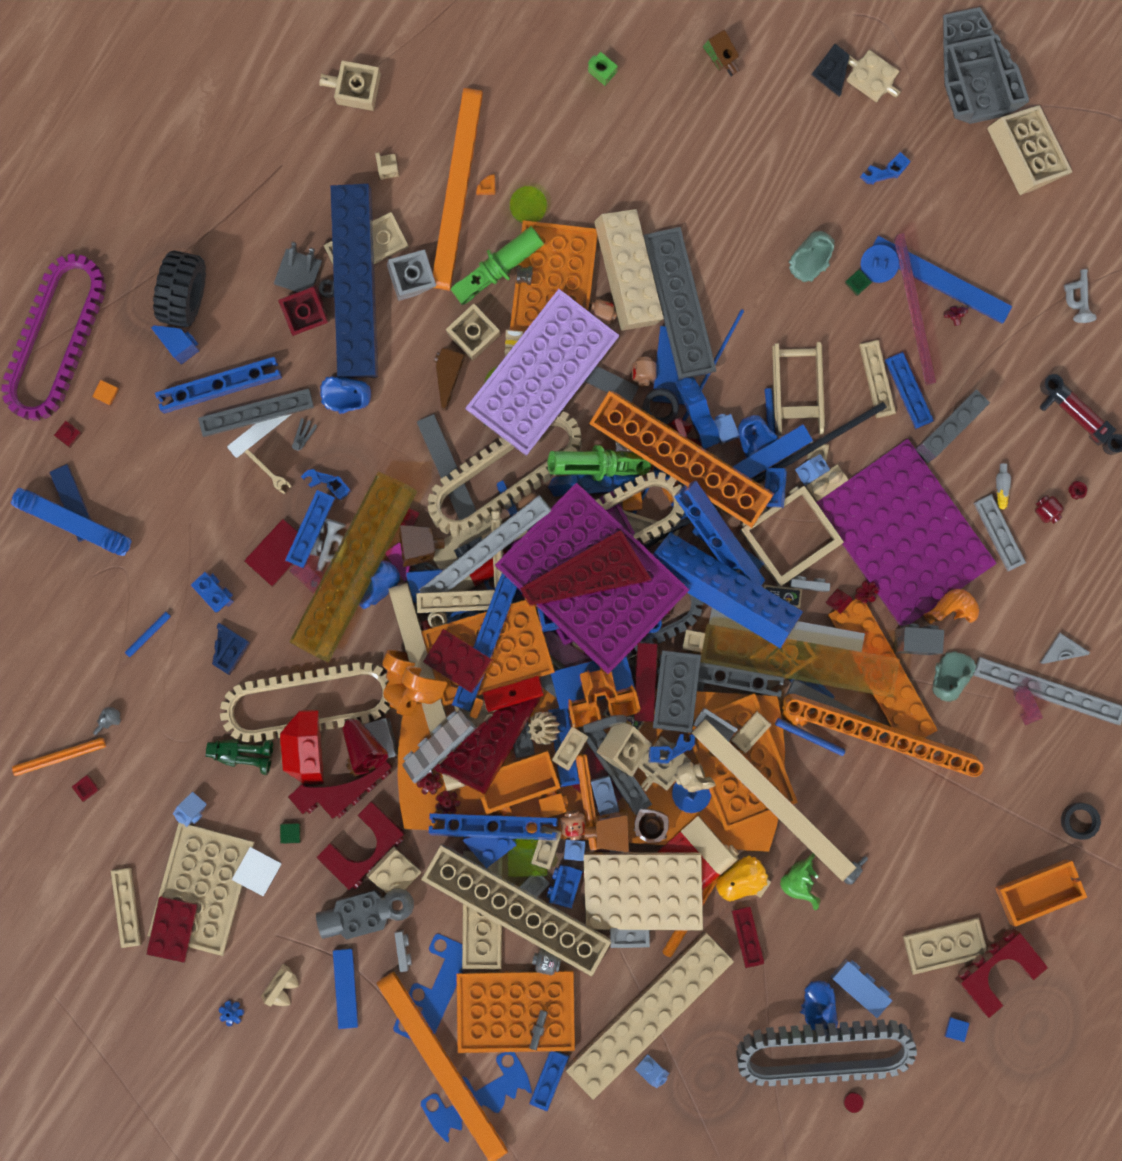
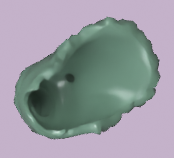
[789,231,834,282]
[932,651,977,702]

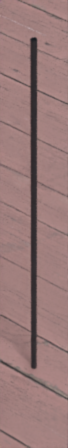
[641,402,887,549]

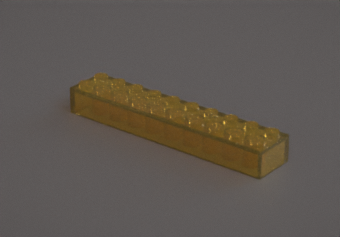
[289,472,418,663]
[700,624,900,698]

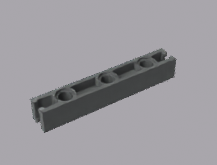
[656,655,784,697]

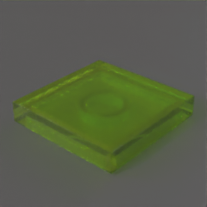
[508,839,547,877]

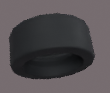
[642,388,679,425]
[1061,802,1101,840]

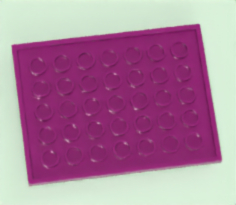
[816,439,997,626]
[495,483,689,674]

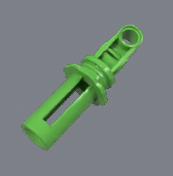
[451,226,544,305]
[547,445,651,481]

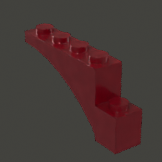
[288,761,393,819]

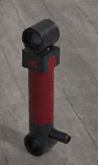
[1039,374,1122,455]

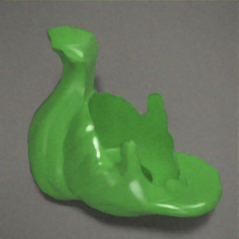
[780,853,820,911]

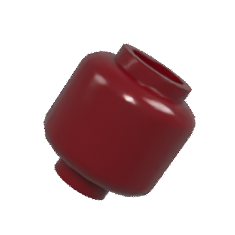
[1035,495,1064,524]

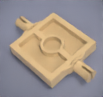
[846,50,901,103]
[639,736,691,791]

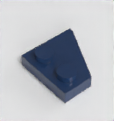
[212,623,250,675]

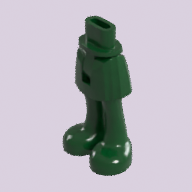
[205,739,273,775]

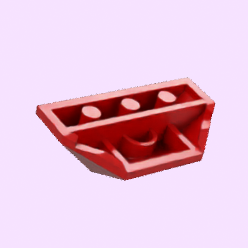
[280,710,324,785]

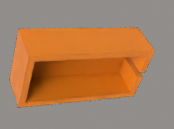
[479,751,561,814]
[995,859,1087,927]

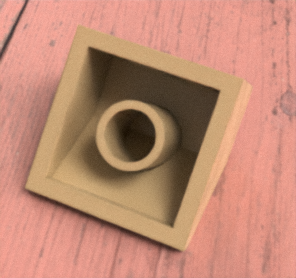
[597,723,652,777]

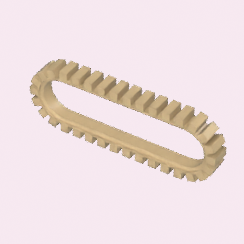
[428,411,582,536]
[595,472,684,545]
[220,662,391,742]

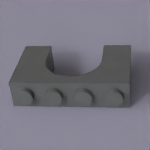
[915,389,990,463]

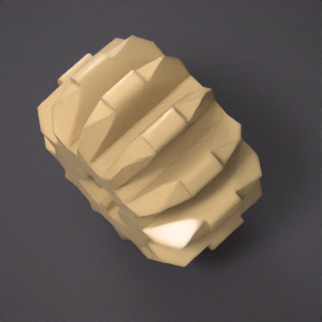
[528,712,560,744]

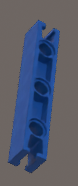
[155,357,282,414]
[674,481,765,586]
[428,813,558,840]

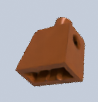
[585,811,629,852]

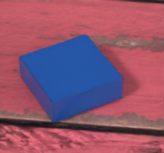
[944,1017,969,1042]

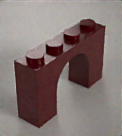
[316,801,405,890]
[955,928,1048,1018]

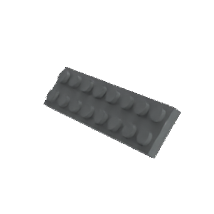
[643,227,716,380]

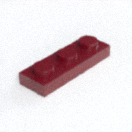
[731,906,764,968]

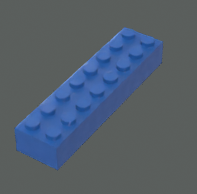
[653,532,803,648]

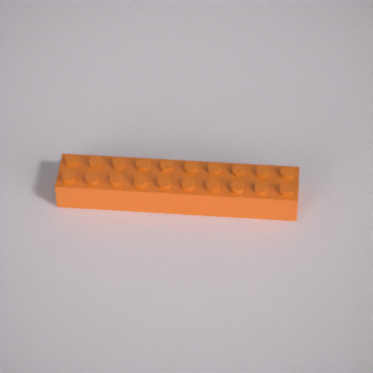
[589,391,774,528]

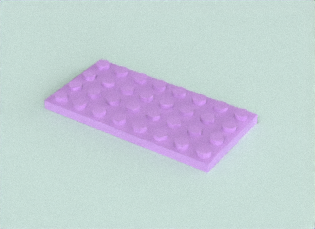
[465,289,619,456]

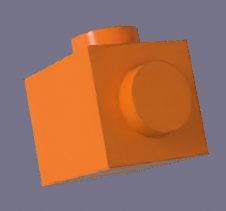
[539,790,569,818]

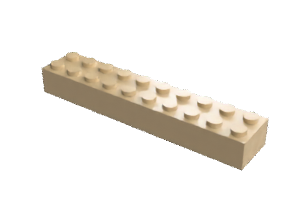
[421,843,611,976]
[566,931,734,1100]

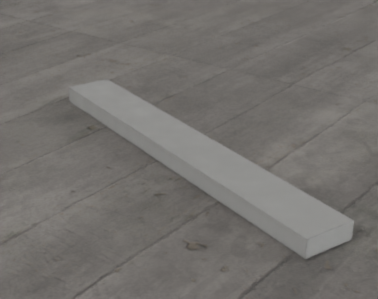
[419,495,551,593]
[709,608,865,653]
[973,657,1122,725]

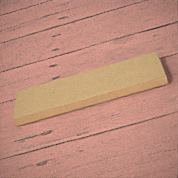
[462,851,502,969]

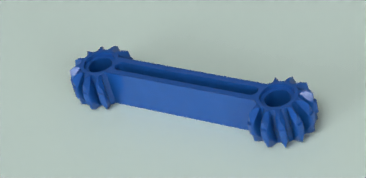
[11,488,132,556]

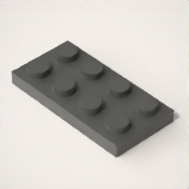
[653,651,701,733]

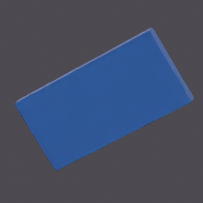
[652,326,685,405]
[551,656,635,710]

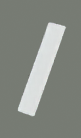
[227,414,291,458]

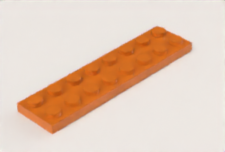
[828,599,938,744]

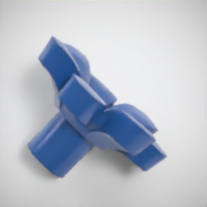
[219,1000,244,1026]

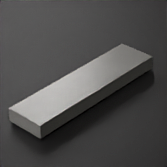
[973,494,1026,572]

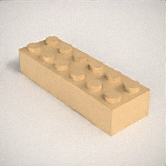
[594,209,664,331]

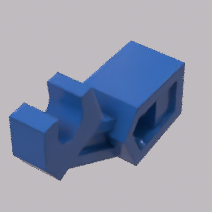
[860,152,911,185]
[300,469,352,501]
[648,734,695,764]

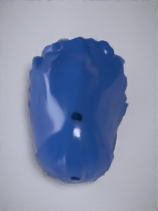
[320,376,371,414]
[738,415,778,457]
[358,561,400,609]
[800,980,838,1030]

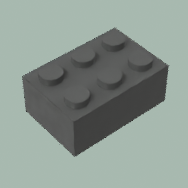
[894,624,944,655]

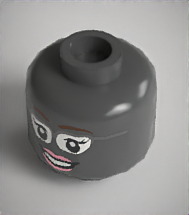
[532,948,561,975]

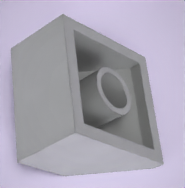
[387,249,436,301]

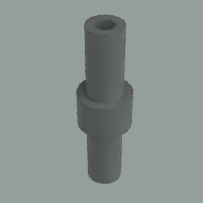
[529,1010,548,1050]

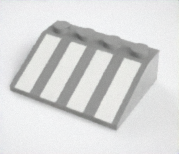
[402,711,477,783]

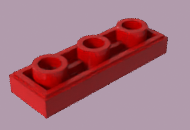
[483,676,544,712]

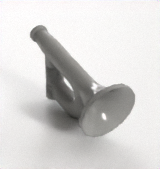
[1063,269,1097,323]
[316,518,346,572]

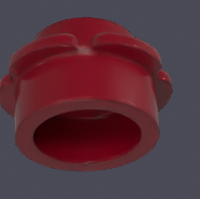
[1068,481,1087,500]

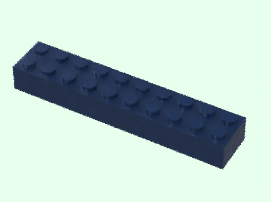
[330,184,378,379]

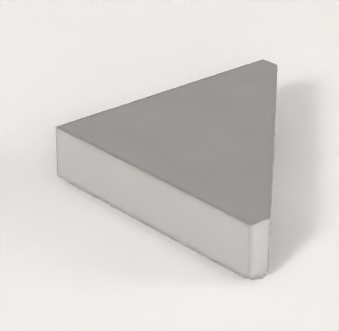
[1039,633,1090,664]

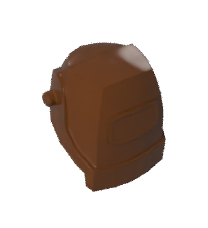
[633,809,669,843]

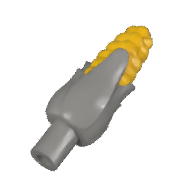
[996,464,1011,509]

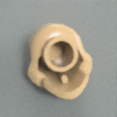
[674,762,716,792]

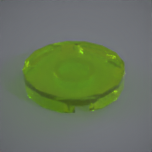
[510,186,547,223]

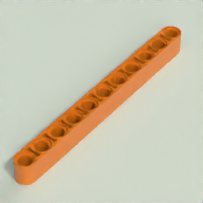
[433,88,483,291]
[783,694,984,777]
[377,971,508,1161]

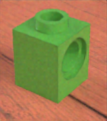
[588,52,618,86]

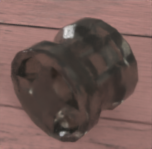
[516,265,533,285]

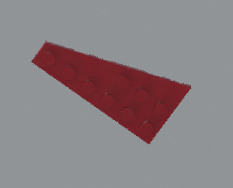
[520,530,652,607]
[434,694,542,794]

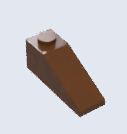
[434,348,465,411]

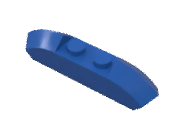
[548,475,645,497]

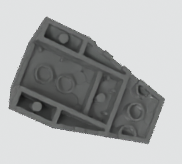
[943,7,1029,124]

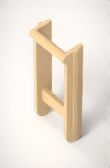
[772,342,825,436]

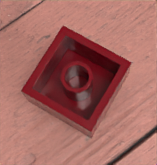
[278,285,330,336]

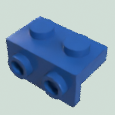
[191,572,234,613]
[547,864,583,908]

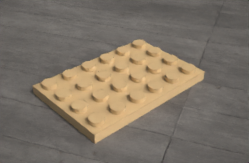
[148,823,255,956]
[584,852,703,930]

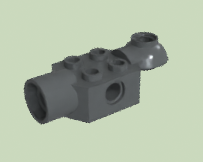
[316,888,414,940]

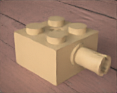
[320,61,381,111]

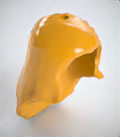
[716,855,768,902]

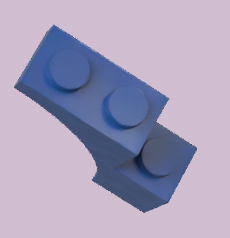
[675,377,721,449]

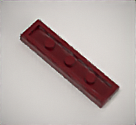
[634,643,657,722]

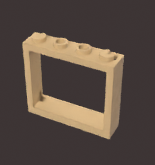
[740,486,844,586]

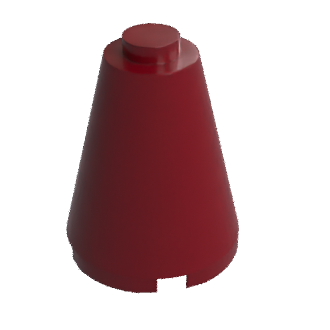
[342,718,389,775]

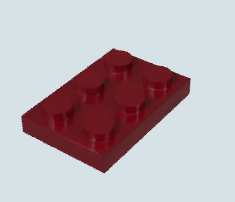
[423,629,493,693]
[146,896,198,963]

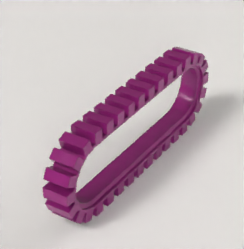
[1,254,106,421]

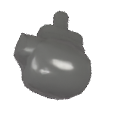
[93,707,121,735]
[844,856,868,885]

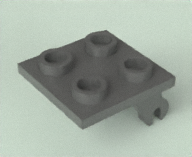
[274,241,322,292]

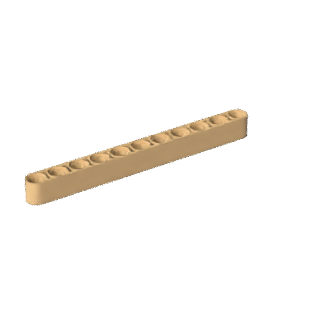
[389,583,466,791]
[692,719,856,881]

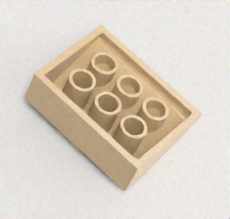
[987,105,1072,195]

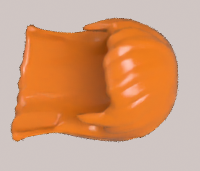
[923,589,979,624]

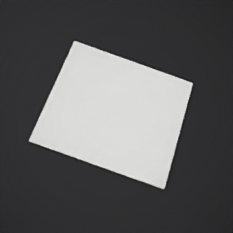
[232,847,281,896]

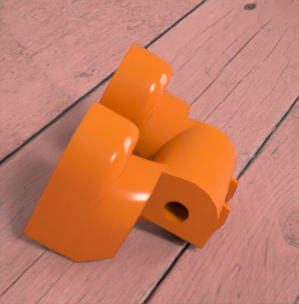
[382,650,448,717]
[568,667,640,728]

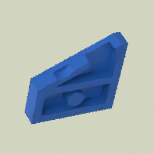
[463,830,517,869]

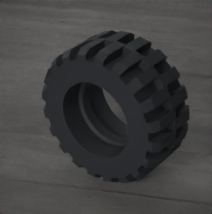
[153,250,206,328]

